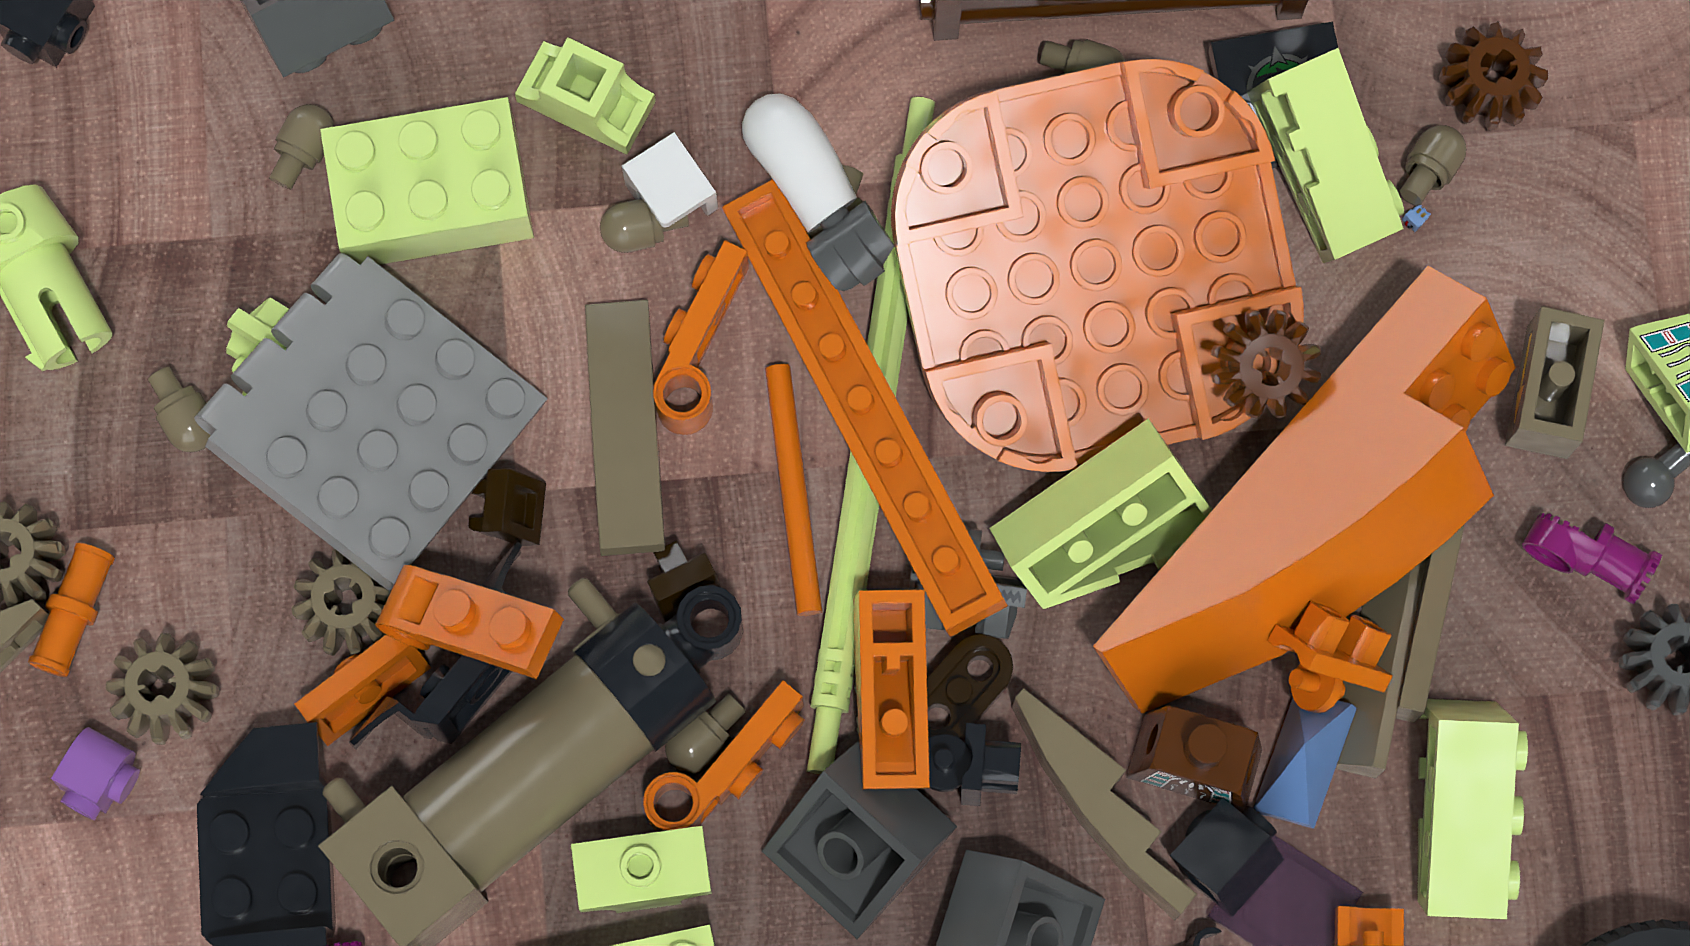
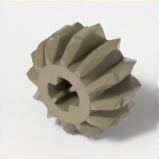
[0,502,66,608]
[292,549,391,656]
[106,633,220,745]

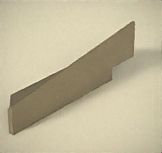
[1335,524,1465,778]

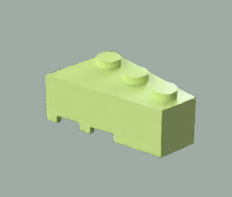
[1247,48,1404,263]
[990,418,1213,609]

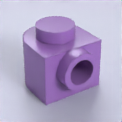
[51,727,140,821]

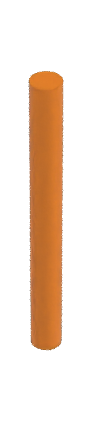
[765,364,822,616]

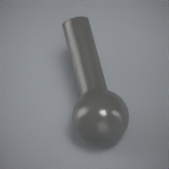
[1623,442,1690,508]

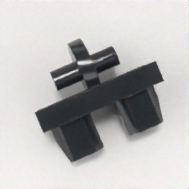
[928,723,1021,806]

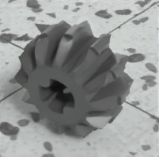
[1619,604,1690,716]

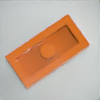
[294,635,431,746]

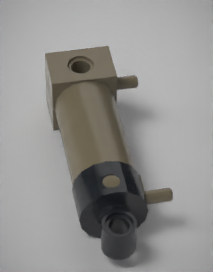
[318,578,743,946]

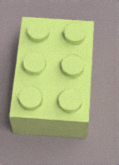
[320,97,534,265]

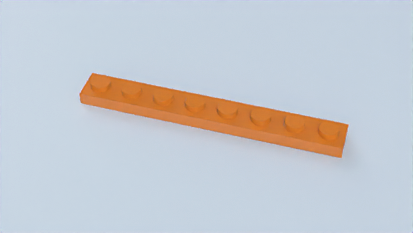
[722,179,1008,637]

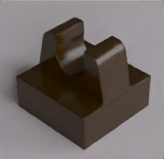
[468,468,546,546]
[647,541,721,623]

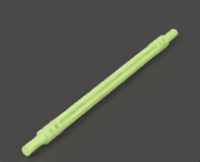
[807,97,935,775]

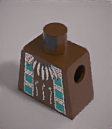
[1126,706,1262,812]

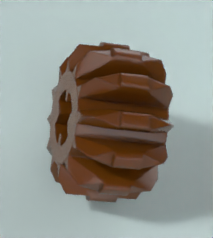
[1439,21,1548,131]
[1211,309,1321,419]

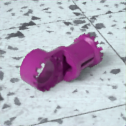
[1522,513,1662,604]

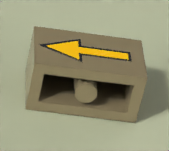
[1505,306,1605,459]

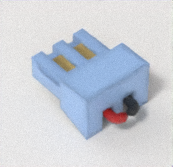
[1402,205,1431,232]

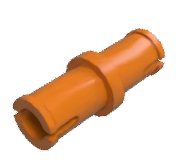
[28,543,115,677]

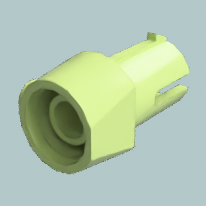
[0,184,112,371]

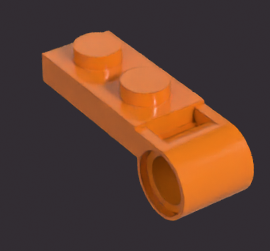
[653,240,749,435]
[375,565,564,679]
[643,681,805,832]

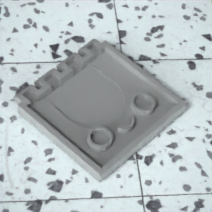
[194,253,548,592]

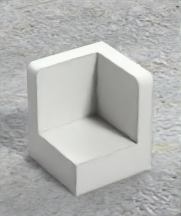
[622,132,718,227]

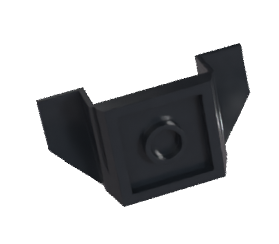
[349,542,522,750]
[197,722,336,946]

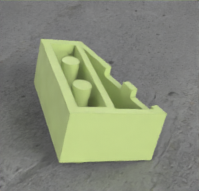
[1418,699,1528,919]

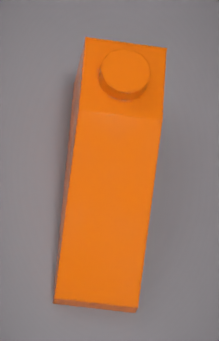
[853,590,930,790]

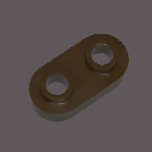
[927,634,1013,740]

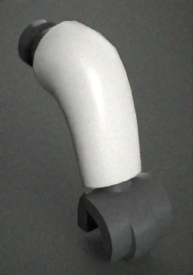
[742,94,895,291]

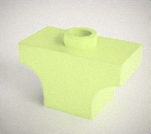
[515,37,656,155]
[571,826,712,913]

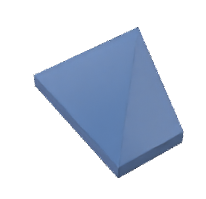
[1253,699,1357,829]

